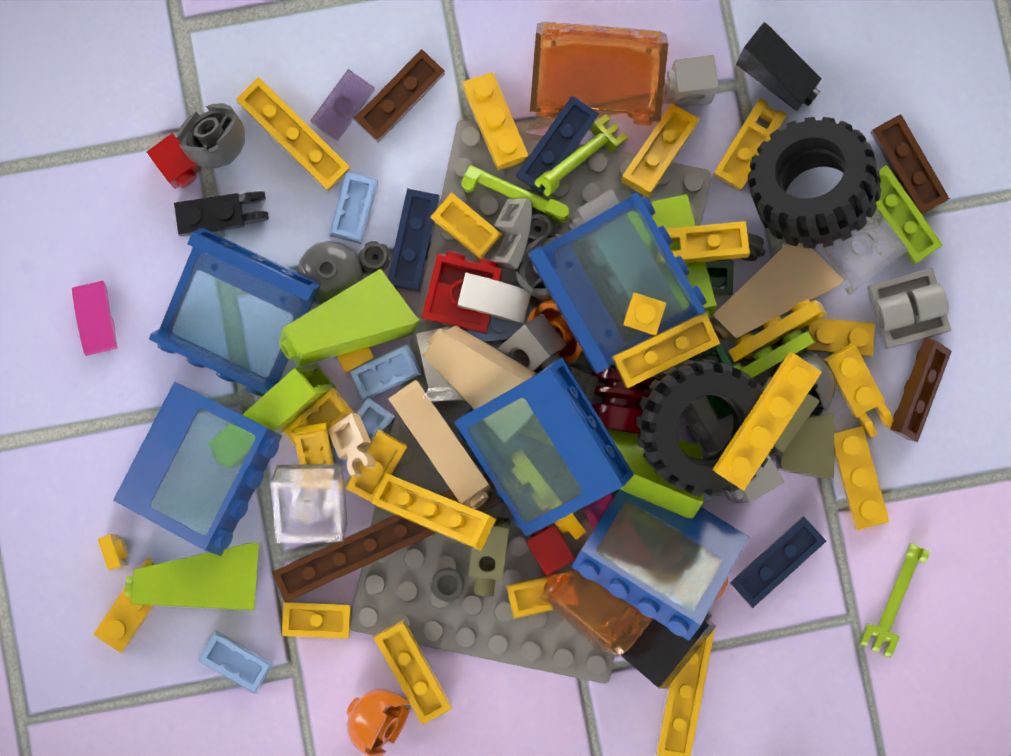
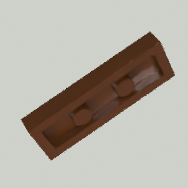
[354,49,445,143]
[870,114,950,214]
[890,338,952,442]

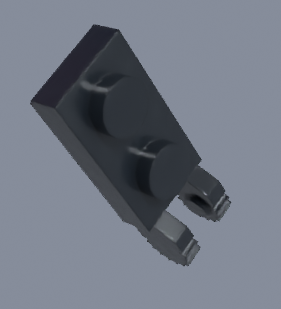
[174,191,269,236]

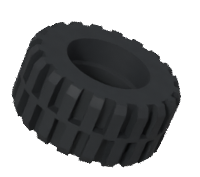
[748,117,881,248]
[636,359,774,497]

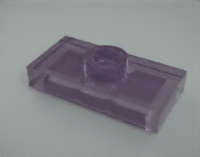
[310,69,375,142]

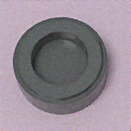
[431,568,465,602]

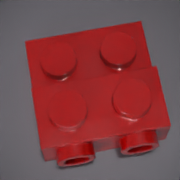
[421,251,503,335]

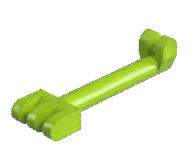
[534,114,629,197]
[461,165,570,224]
[859,543,930,658]

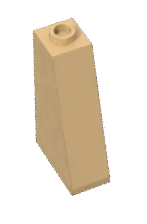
[710,243,844,342]
[422,326,537,442]
[388,380,493,509]

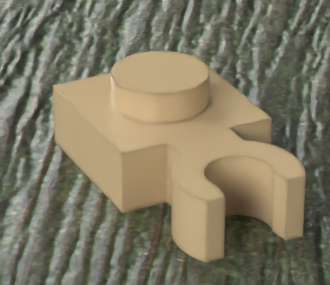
[328,413,375,477]

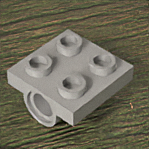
[867,268,952,349]

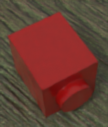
[146,133,201,189]
[526,524,575,577]

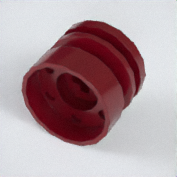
[589,368,661,434]

